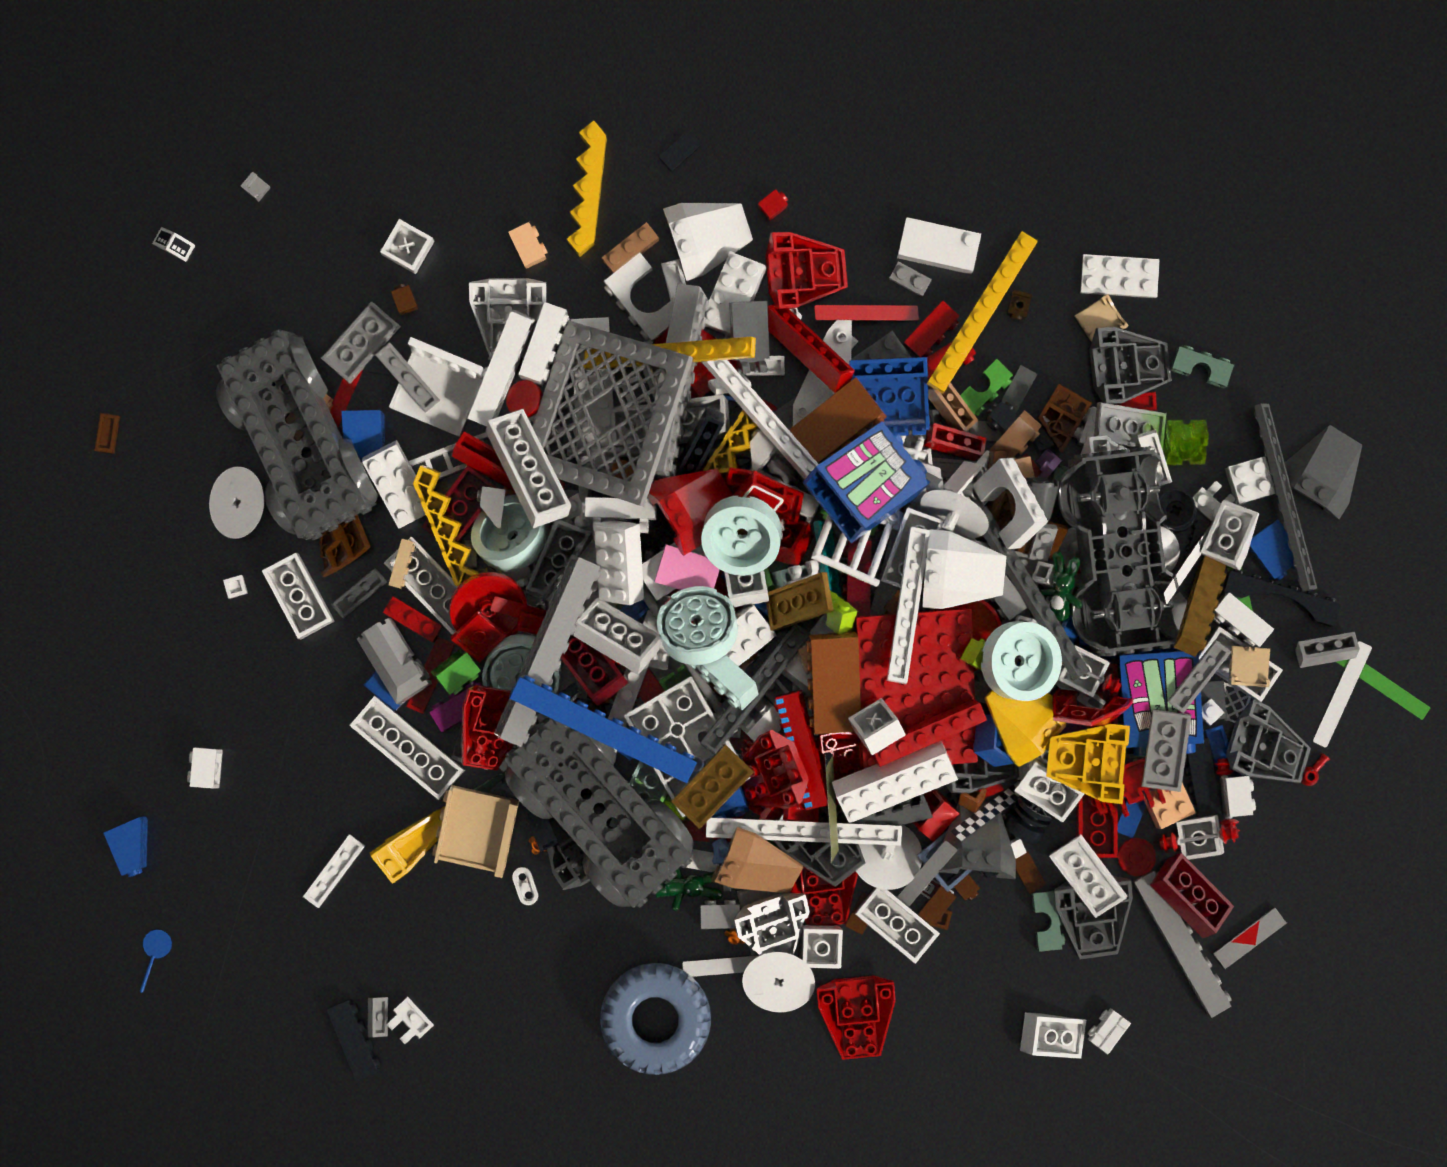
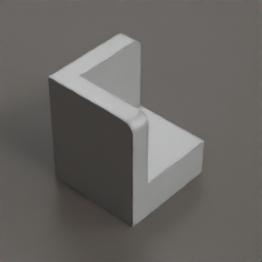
[241,172,271,202]

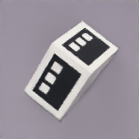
[152,227,195,262]

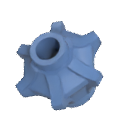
[712,838,730,864]

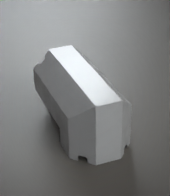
[357,618,432,704]

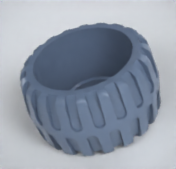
[600,963,711,1075]

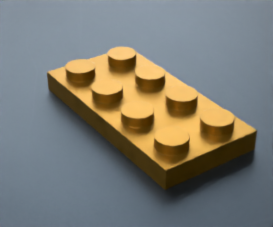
[766,572,833,631]
[671,745,754,829]

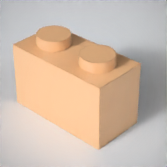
[508,222,548,269]

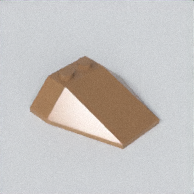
[711,827,803,893]

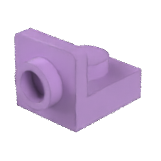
[1036,449,1062,478]

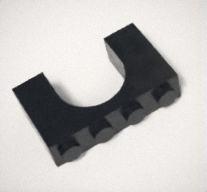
[521,788,611,852]

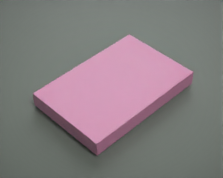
[654,544,720,590]

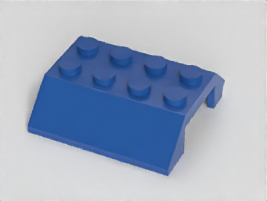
[849,357,930,436]

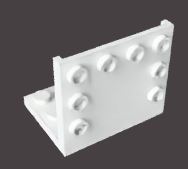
[389,337,484,437]

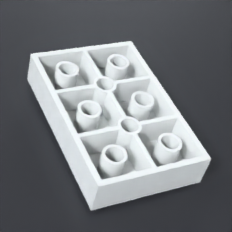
[624,677,751,817]

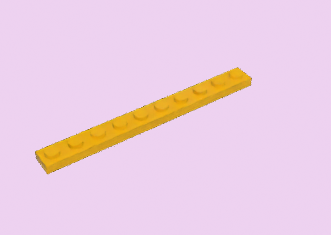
[927,231,1038,394]
[584,337,756,370]

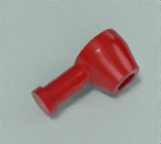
[1301,753,1330,786]

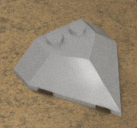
[733,893,810,955]

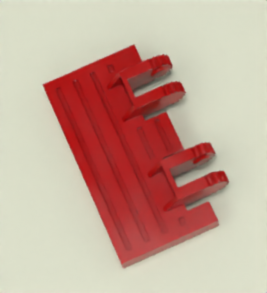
[1094,758,1169,821]

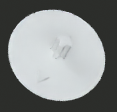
[209,467,264,538]
[921,490,989,538]
[856,825,922,890]
[742,952,815,1012]

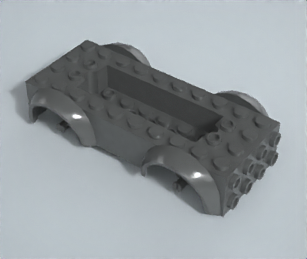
[215,329,378,540]
[1058,447,1179,656]
[504,719,694,908]

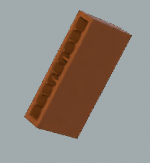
[789,377,887,464]
[806,632,861,734]

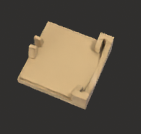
[1074,294,1129,343]
[1228,646,1270,687]

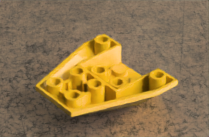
[985,690,1066,767]

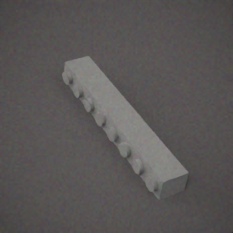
[1132,870,1232,1018]

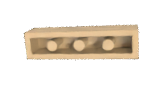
[389,539,416,589]

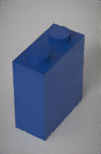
[1249,520,1295,580]

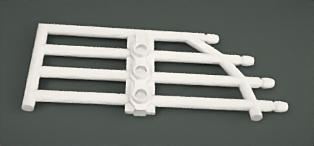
[811,435,927,587]

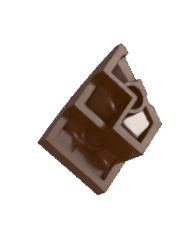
[1038,383,1092,453]
[319,514,371,577]

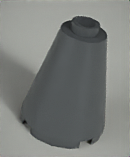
[1026,477,1059,521]

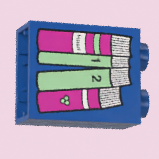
[803,421,930,543]
[1119,647,1204,756]

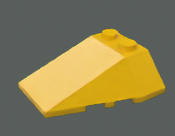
[1046,724,1130,804]

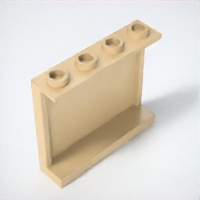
[432,785,519,878]

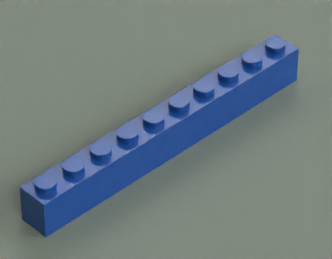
[509,675,697,783]

